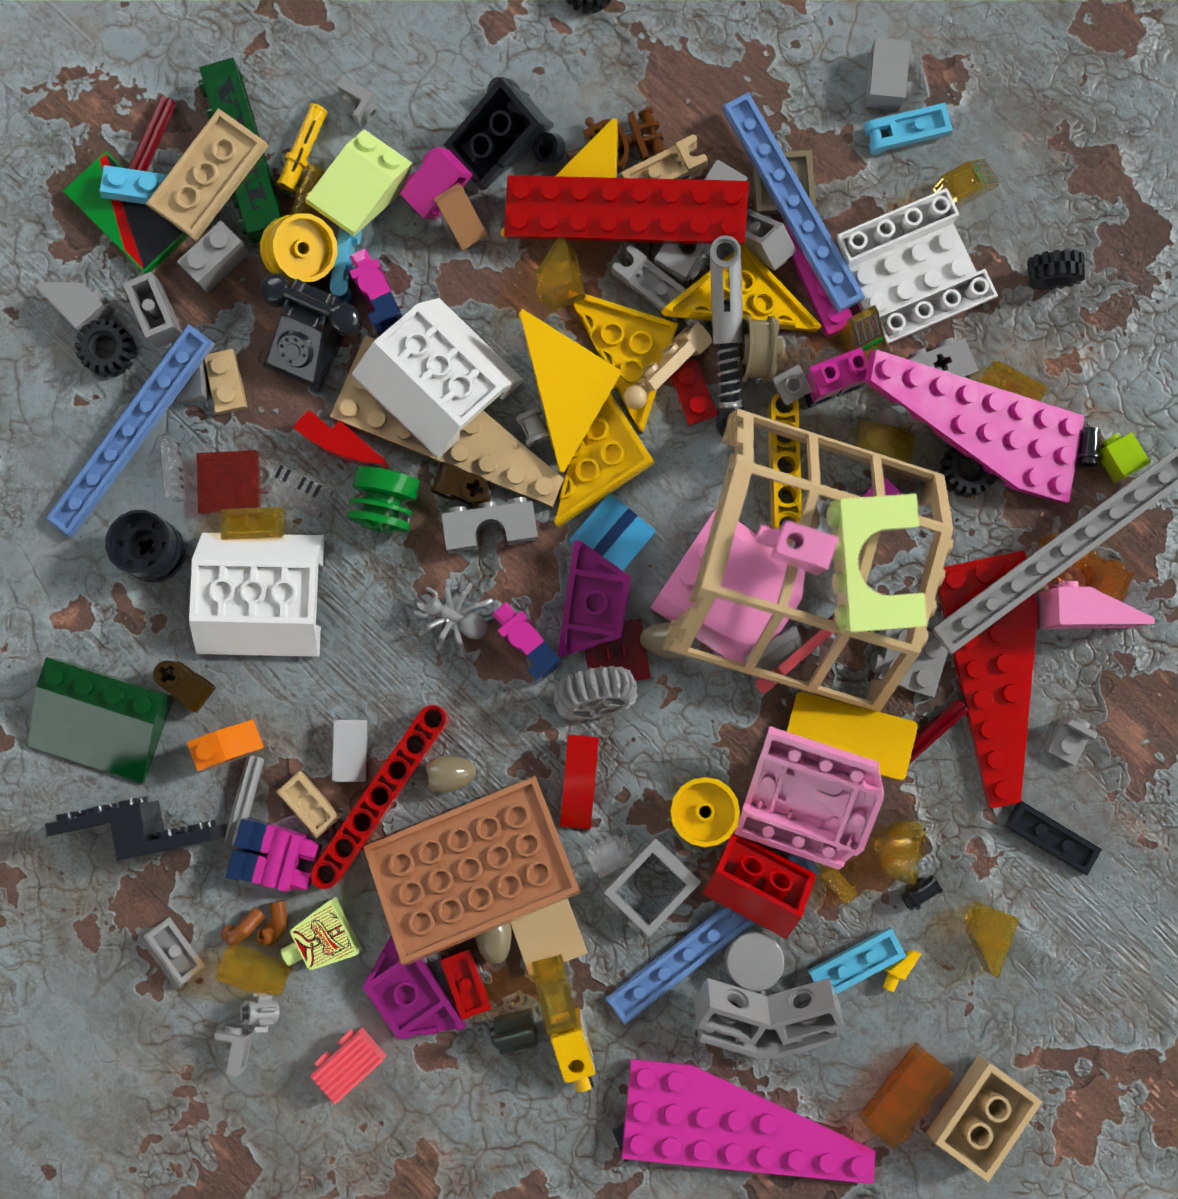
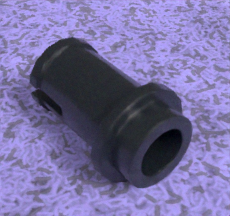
[1077,427,1102,468]
[900,875,943,911]

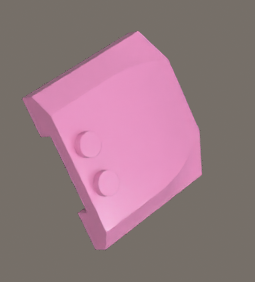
[650,509,805,663]
[735,726,884,870]

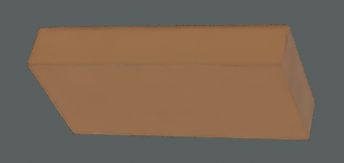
[433,183,487,251]

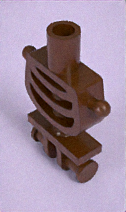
[566,108,666,174]

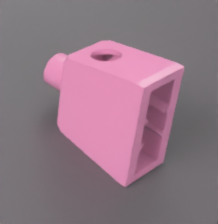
[755,521,839,575]

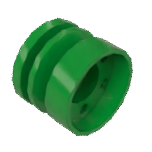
[346,466,420,533]

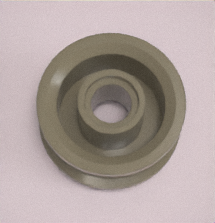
[738,315,783,384]

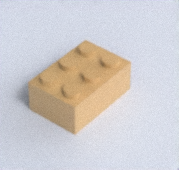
[926,1054,1043,1183]

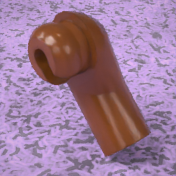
[256,900,288,946]
[221,907,265,946]

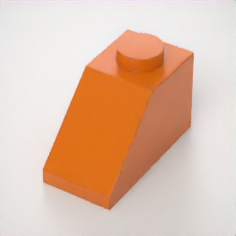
[187,719,265,771]

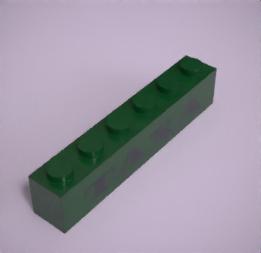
[198,57,283,244]

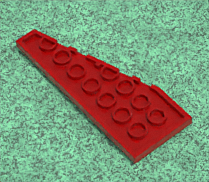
[937,550,1039,809]

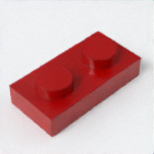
[670,359,717,427]
[440,947,492,1020]

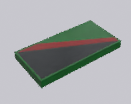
[63,151,189,274]

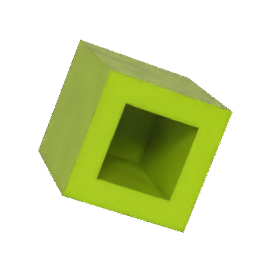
[1099,432,1151,483]

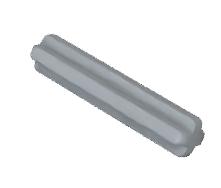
[224,755,264,846]

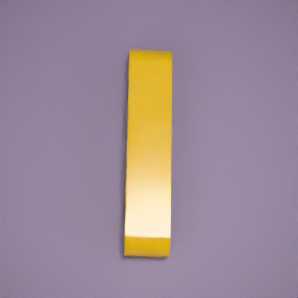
[767,393,802,542]

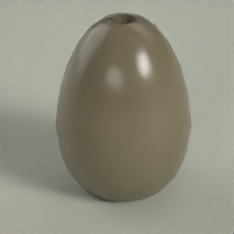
[640,623,684,659]
[425,756,476,793]
[475,922,512,964]

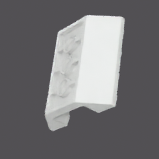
[836,188,998,345]
[352,298,524,459]
[189,533,324,657]

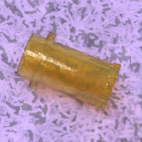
[819,867,858,905]

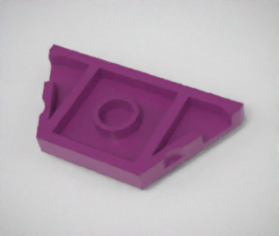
[557,540,632,657]
[363,934,467,1039]

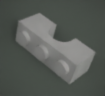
[441,497,539,554]

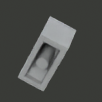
[745,209,797,270]
[36,282,113,334]

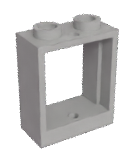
[603,836,701,937]

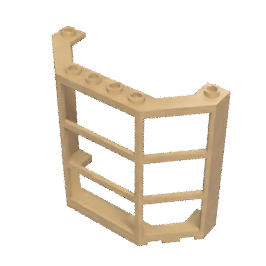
[663,409,953,712]

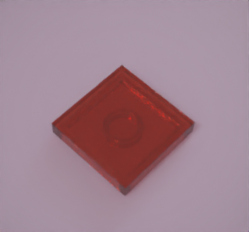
[197,450,261,514]

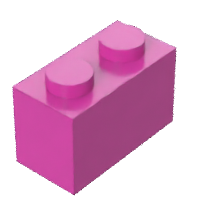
[400,147,473,220]

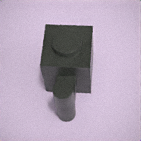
[489,1008,538,1055]

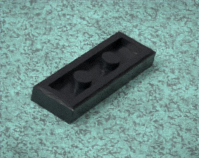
[1003,801,1102,876]

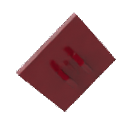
[585,619,651,681]

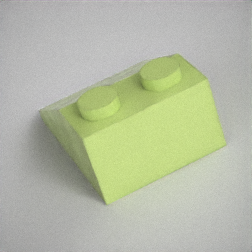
[305,129,412,237]

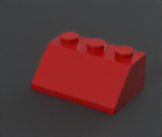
[702,831,817,939]

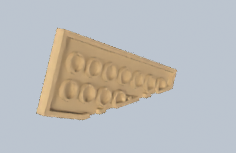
[330,335,564,508]

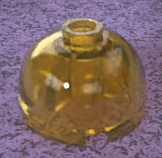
[874,820,926,885]

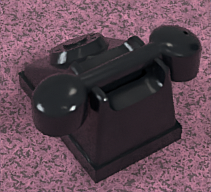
[444,77,566,190]
[259,273,362,391]

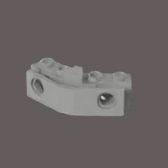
[694,978,845,1059]

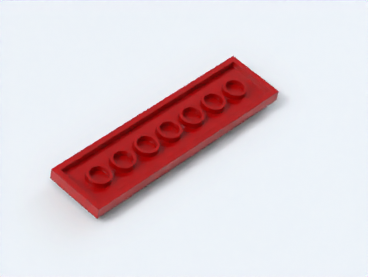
[504,175,749,245]

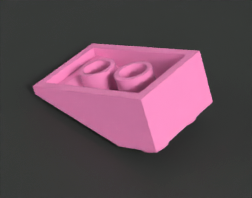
[1038,581,1155,629]

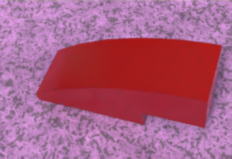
[293,409,389,469]
[560,734,599,829]

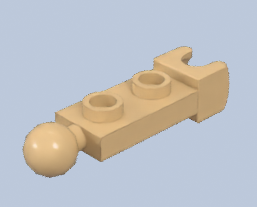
[621,135,708,179]
[624,323,713,409]

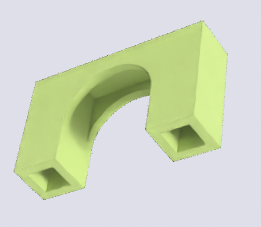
[827,494,927,632]

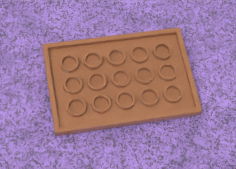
[363,776,581,966]

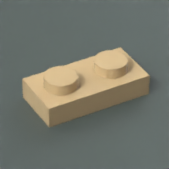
[204,349,248,415]

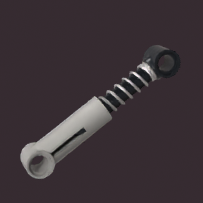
[710,235,744,436]

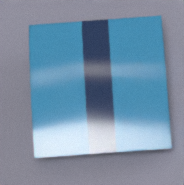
[569,493,656,571]

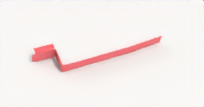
[754,618,835,694]

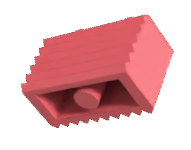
[310,1027,386,1105]

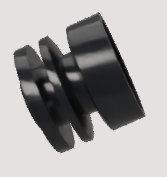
[105,510,186,583]

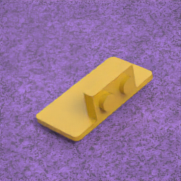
[787,692,918,781]

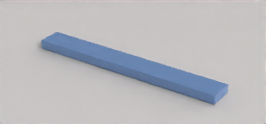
[722,92,865,314]
[45,324,215,537]
[605,854,821,1025]

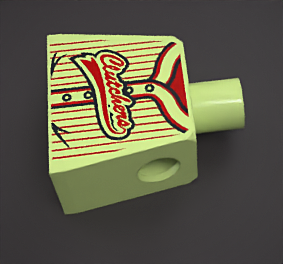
[281,897,362,970]

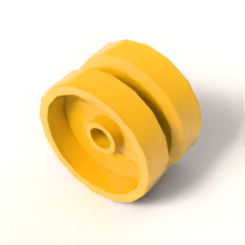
[260,214,337,282]
[670,777,740,847]

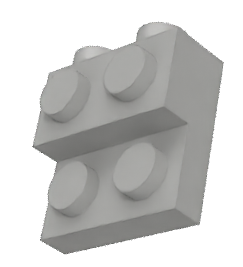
[872,628,948,698]

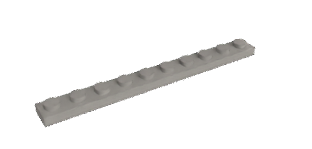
[931,448,1178,654]

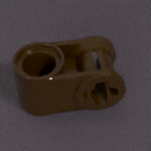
[430,462,492,507]
[153,660,216,713]

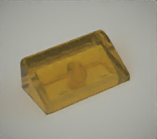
[980,360,1048,401]
[221,507,286,540]

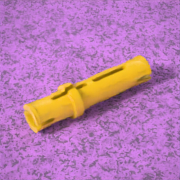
[276,103,328,193]

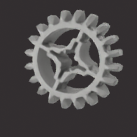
[553,666,638,721]

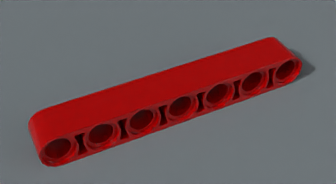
[311,705,449,889]

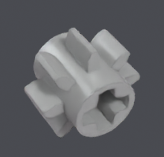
[240,992,280,1033]

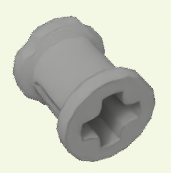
[516,408,550,447]

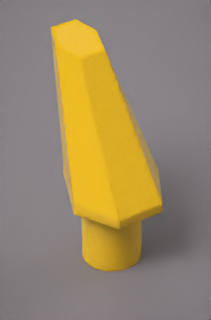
[882,950,922,992]

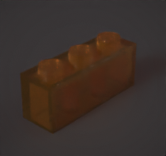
[858,1042,953,1149]

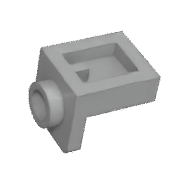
[337,76,378,129]
[772,364,812,405]
[1044,716,1097,766]
[214,1023,253,1077]

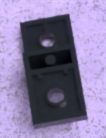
[45,796,227,861]

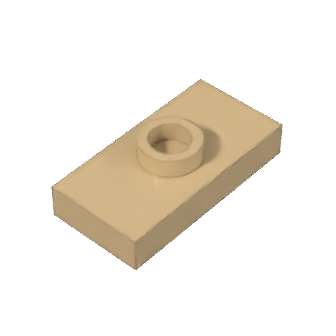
[276,771,342,838]

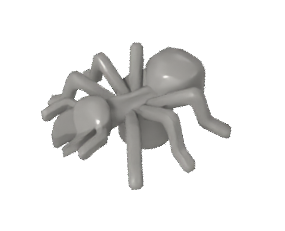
[413,578,493,658]

